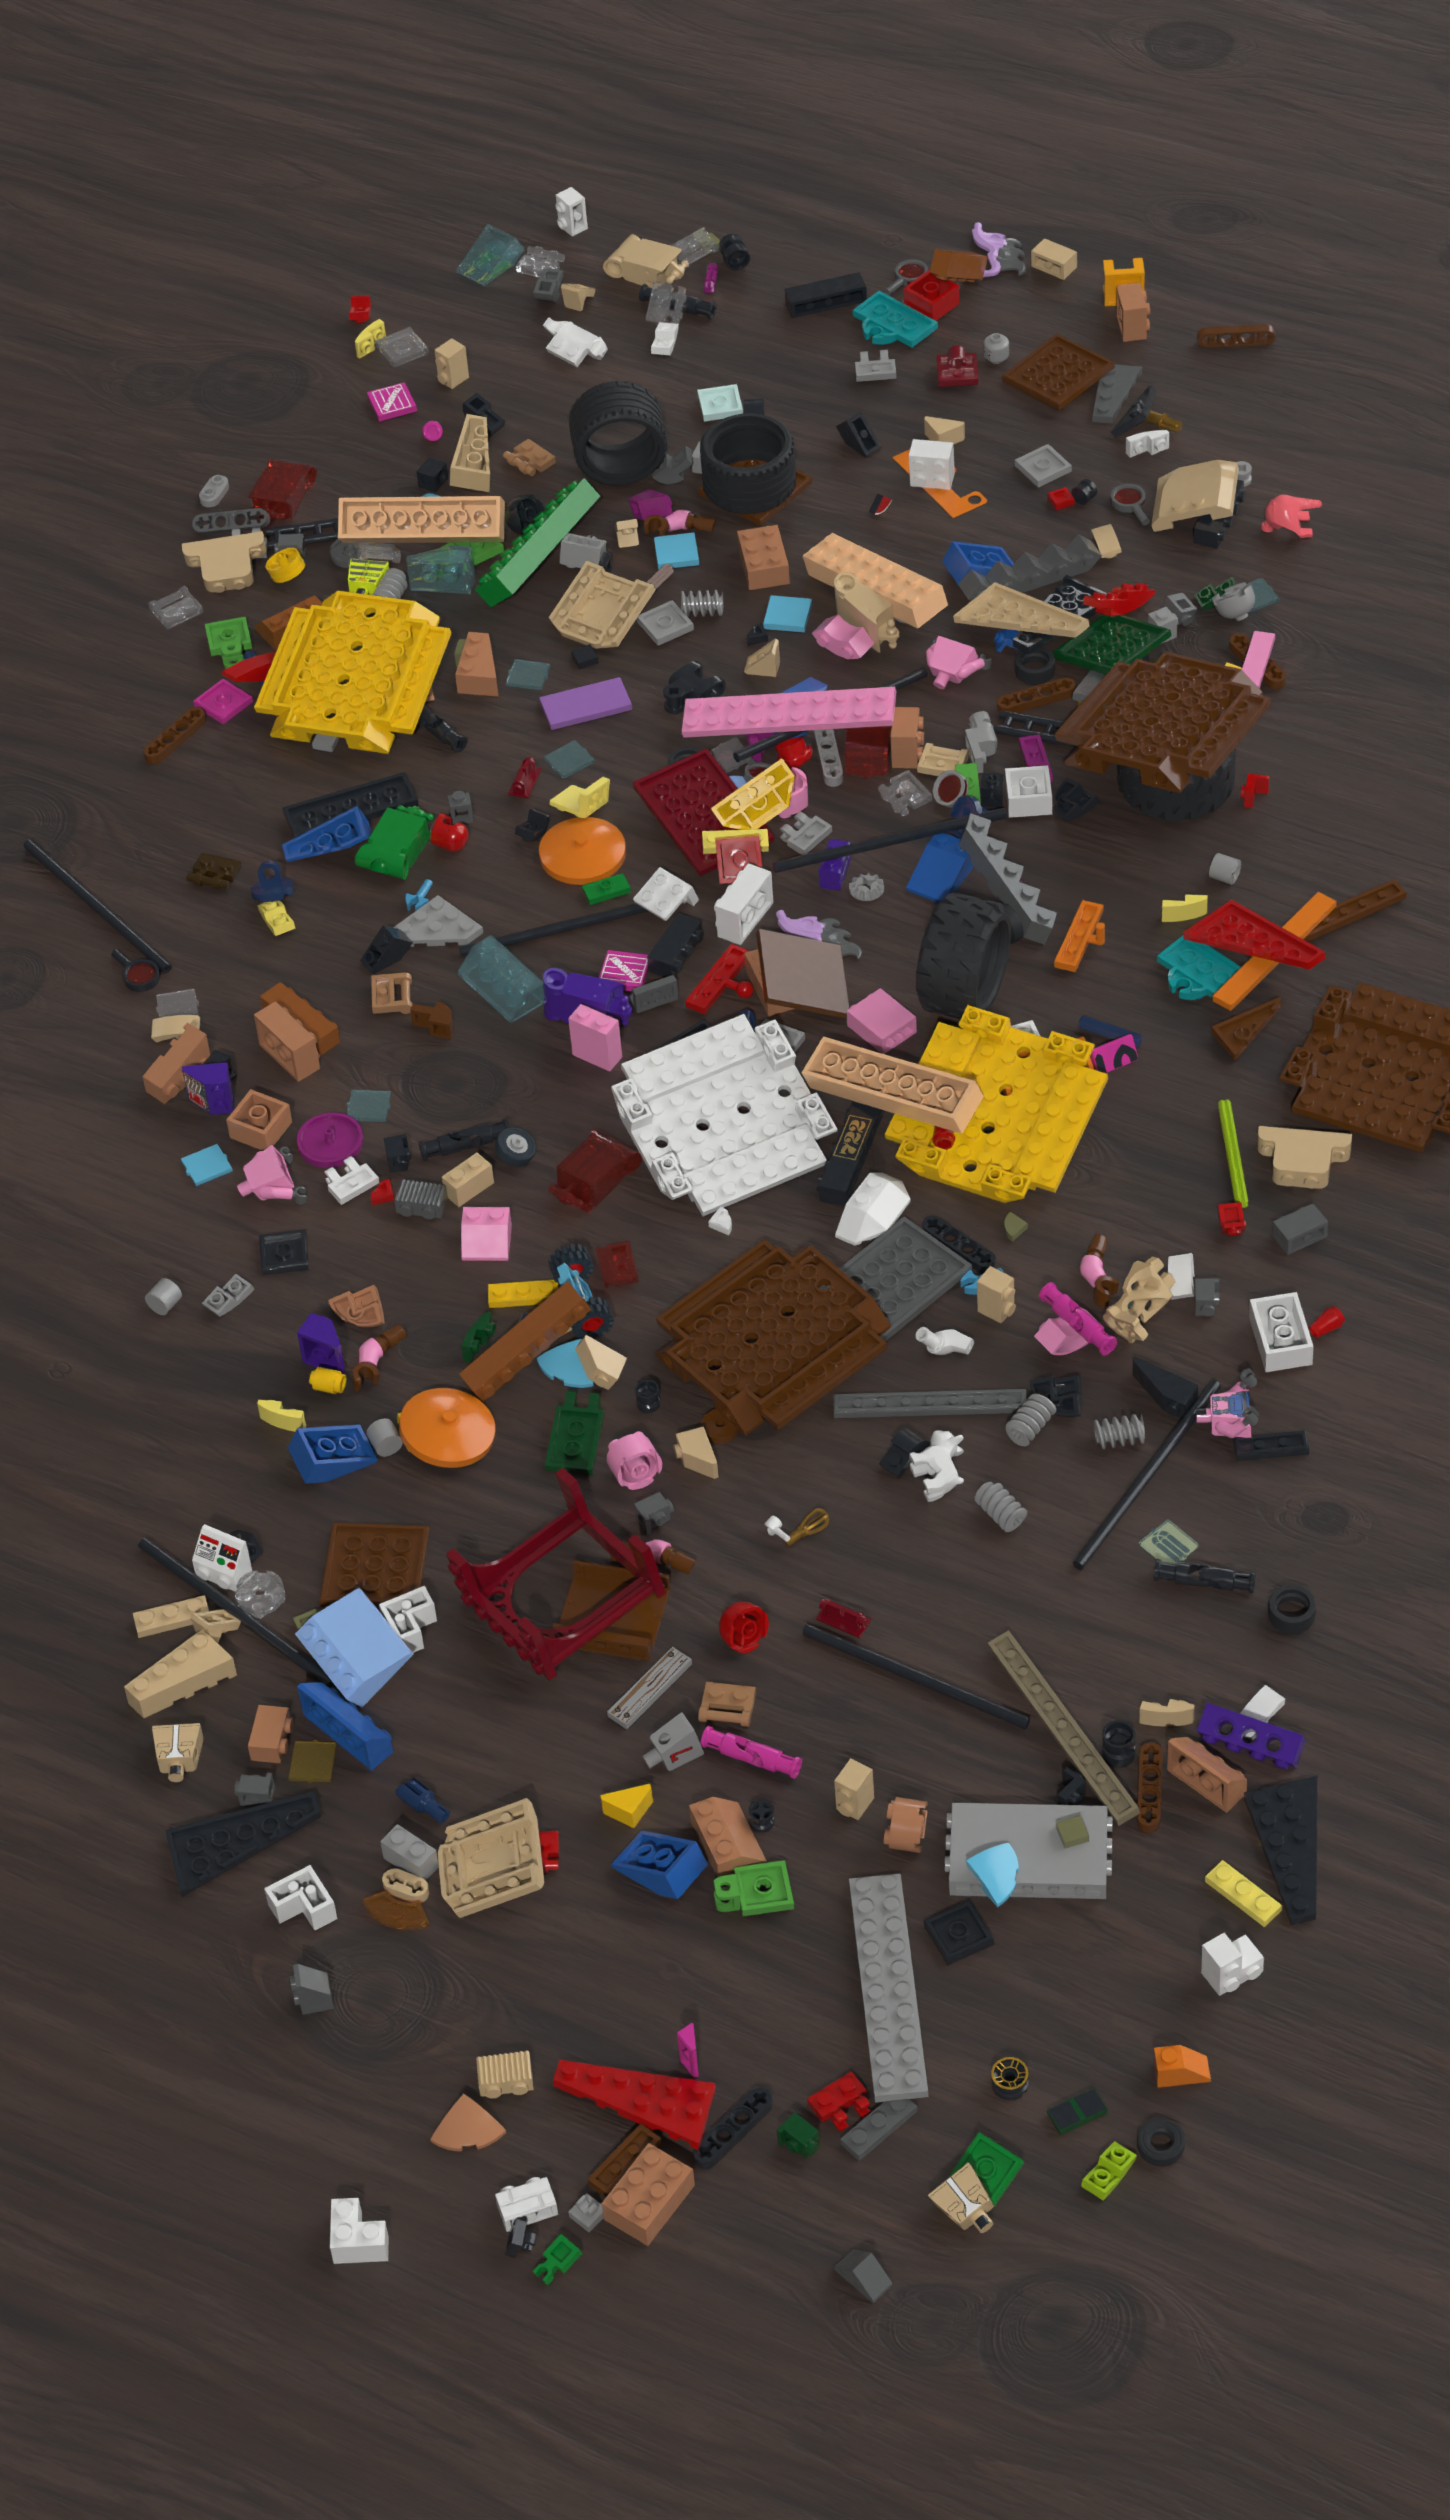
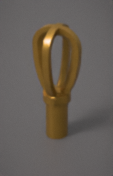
[783,1508,829,1547]

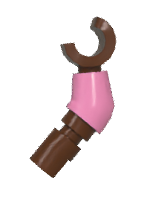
[644,510,716,537]
[1080,1234,1120,1308]
[353,1324,407,1392]
[610,1539,696,1575]

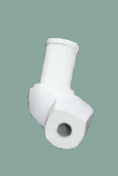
[916,1327,974,1355]

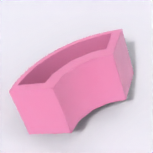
[812,614,875,659]
[1034,1307,1104,1355]

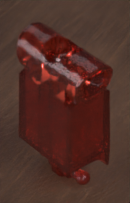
[248,459,317,520]
[844,726,892,779]
[548,1129,642,1213]

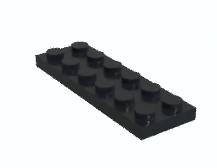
[282,772,418,838]

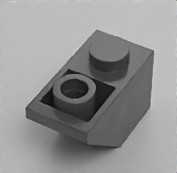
[289,1964,334,2015]

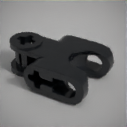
[663,660,726,714]

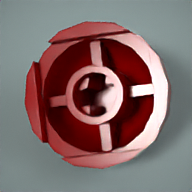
[718,1602,769,1653]

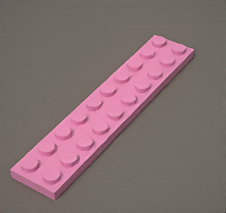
[682,687,896,738]

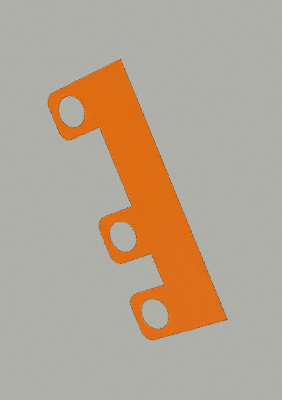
[892,449,987,518]

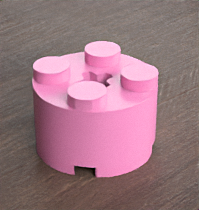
[779,767,808,818]
[606,1431,662,1490]

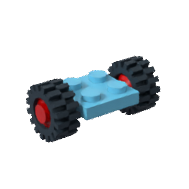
[548,1244,614,1339]

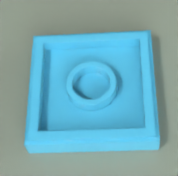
[654,532,699,570]
[763,595,812,632]

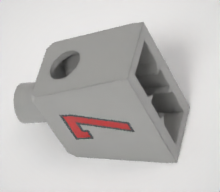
[642,1713,704,1771]

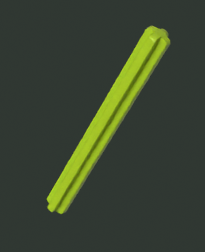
[1218,1099,1248,1208]

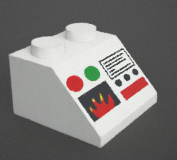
[192,1524,252,1592]

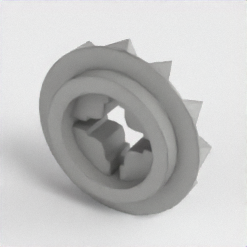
[849,873,884,901]

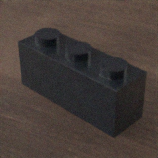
[647,913,704,978]

